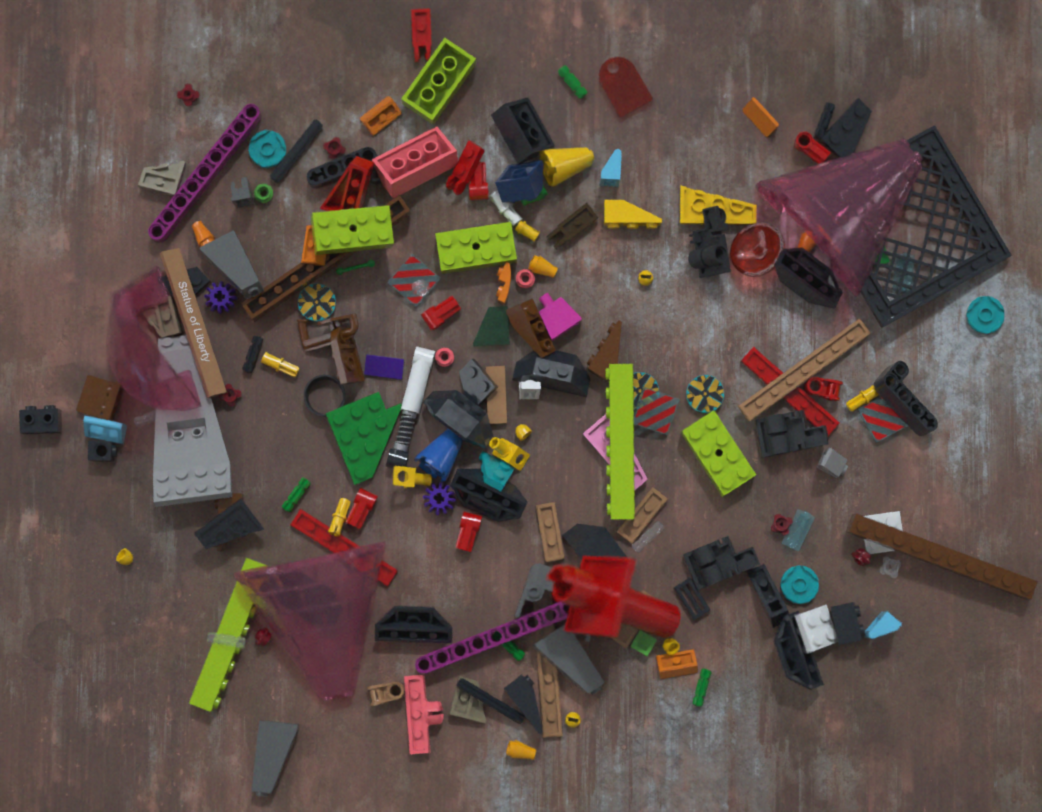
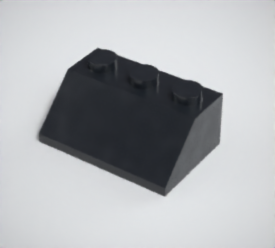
[491,97,555,164]

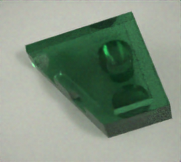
[473,306,510,347]

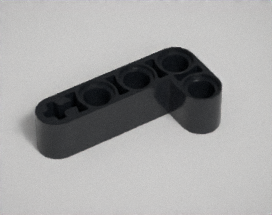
[306,147,382,189]
[874,361,938,436]

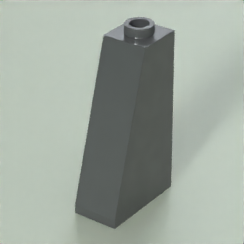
[200,230,264,299]
[532,624,604,695]
[252,720,300,796]

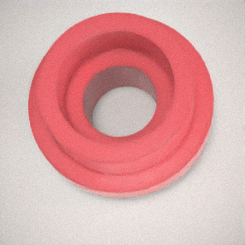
[516,269,535,288]
[435,348,454,367]

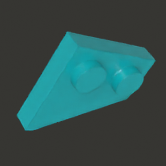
[479,451,515,491]

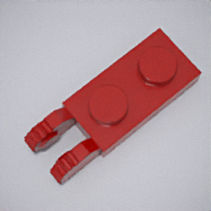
[411,9,432,62]
[446,140,485,195]

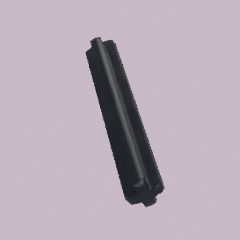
[270,119,323,183]
[456,678,525,724]

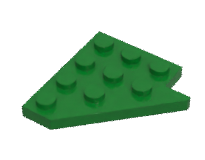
[325,392,402,485]

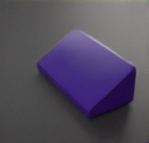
[364,354,405,380]

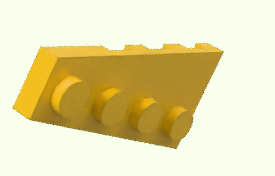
[680,185,757,225]

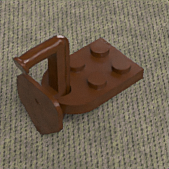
[297,313,365,384]

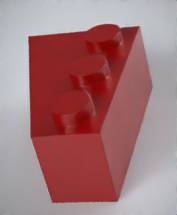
[319,156,375,211]

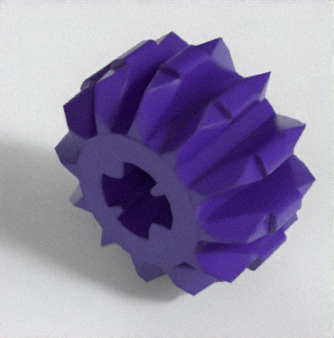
[204,281,237,314]
[423,482,456,515]

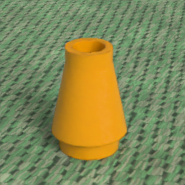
[528,255,558,278]
[506,739,536,760]

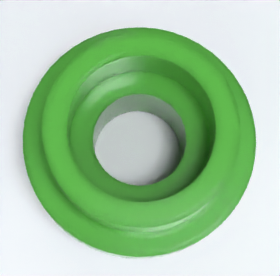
[254,184,273,203]

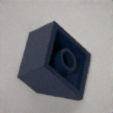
[495,160,543,203]

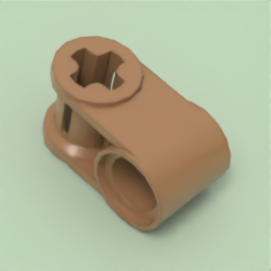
[367,681,405,706]

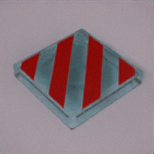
[387,254,441,307]
[634,387,680,435]
[857,397,908,443]

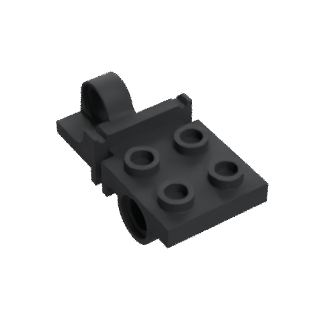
[688,206,731,278]
[756,410,829,457]
[683,536,760,590]

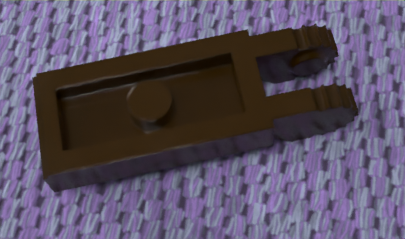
[546,203,599,250]

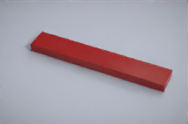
[740,347,840,437]
[290,509,398,587]

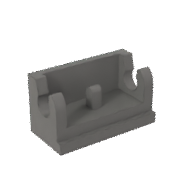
[231,177,255,208]

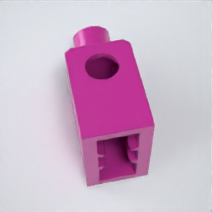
[539,293,582,341]

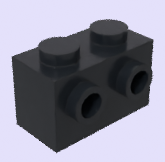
[19,405,62,434]
[831,602,866,645]

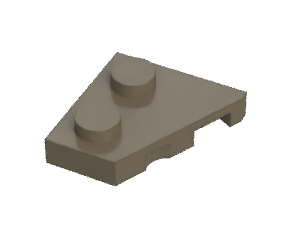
[138,161,186,196]
[136,296,182,338]
[449,676,486,723]

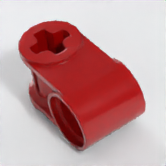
[804,377,843,401]

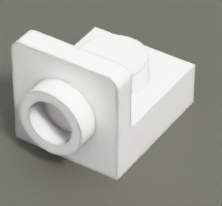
[519,380,541,399]

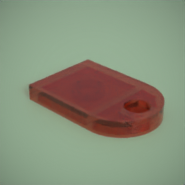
[599,57,653,118]

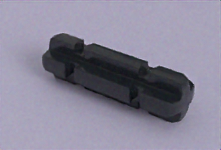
[814,102,835,139]
[242,336,263,373]

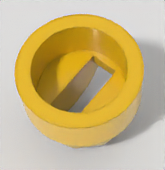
[638,270,653,286]
[515,424,532,441]
[116,548,133,565]
[663,638,680,655]
[565,712,581,728]

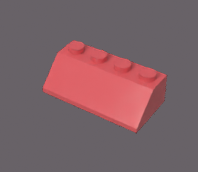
[372,127,458,199]

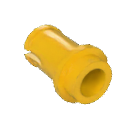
[515,220,540,242]

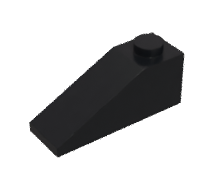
[747,564,789,628]
[504,674,543,735]

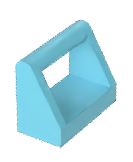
[600,149,622,187]
[83,416,127,444]
[864,611,902,638]

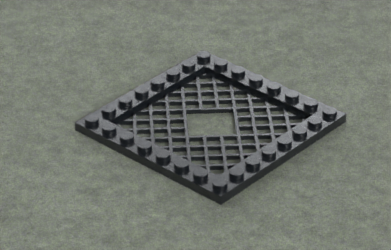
[804,125,1012,328]

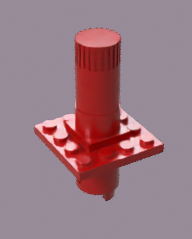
[546,556,681,638]

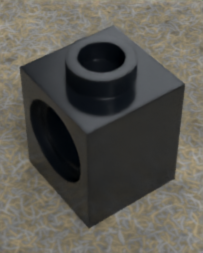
[88,441,117,462]

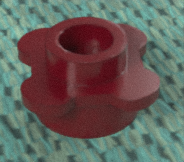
[177,84,200,106]
[323,137,346,159]
[219,384,241,407]
[771,514,793,535]
[851,548,871,567]
[255,627,272,646]

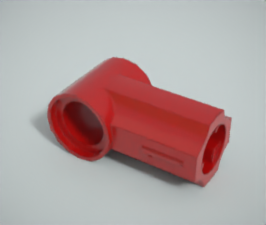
[794,131,831,166]
[469,162,489,200]
[421,296,461,331]
[346,488,378,529]
[455,511,482,552]

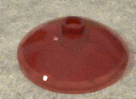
[730,222,785,277]

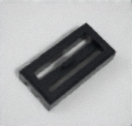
[673,577,710,620]

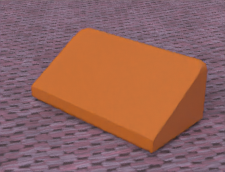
[359,96,402,136]
[742,97,779,137]
[301,225,326,266]
[656,649,698,679]

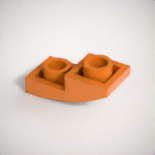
[496,262,511,305]

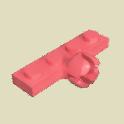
[404,675,443,754]

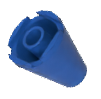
[414,429,463,482]

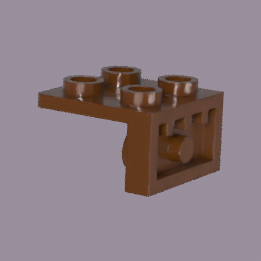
[76,375,124,421]

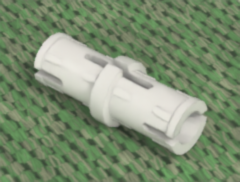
[489,190,522,227]

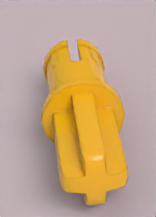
[261,352,299,377]
[846,385,879,412]
[328,498,350,537]

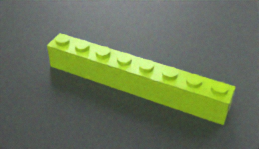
[606,364,635,519]
[189,558,271,712]

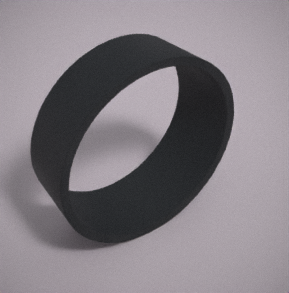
[303,374,346,416]

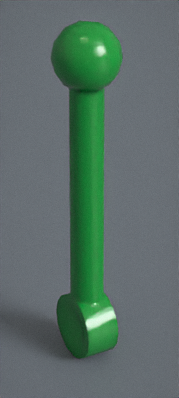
[336,260,375,275]

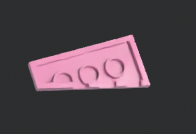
[583,414,648,490]

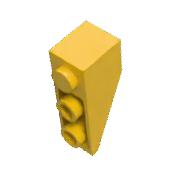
[604,200,662,229]

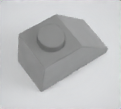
[816,448,848,478]

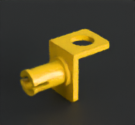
[489,437,530,471]
[393,466,432,488]

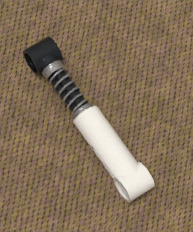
[386,347,435,469]

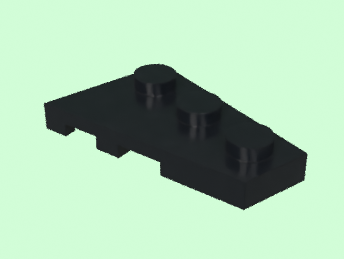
[820,98,872,166]
[194,498,264,549]

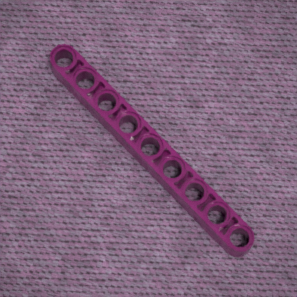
[148,104,262,243]
[415,602,568,674]

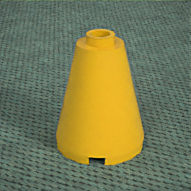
[539,147,594,187]

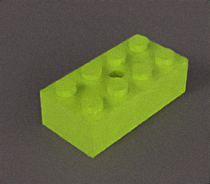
[401,38,476,125]
[311,205,394,255]
[435,222,517,274]
[680,410,756,497]

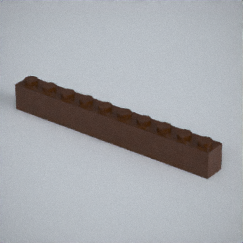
[241,195,411,322]
[846,513,1038,600]

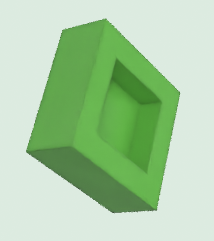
[630,630,657,656]

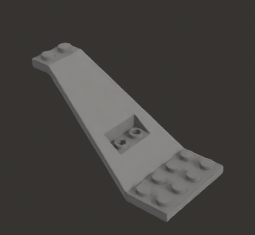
[153,335,232,507]

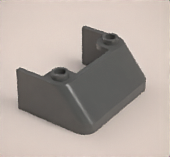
[514,564,591,641]

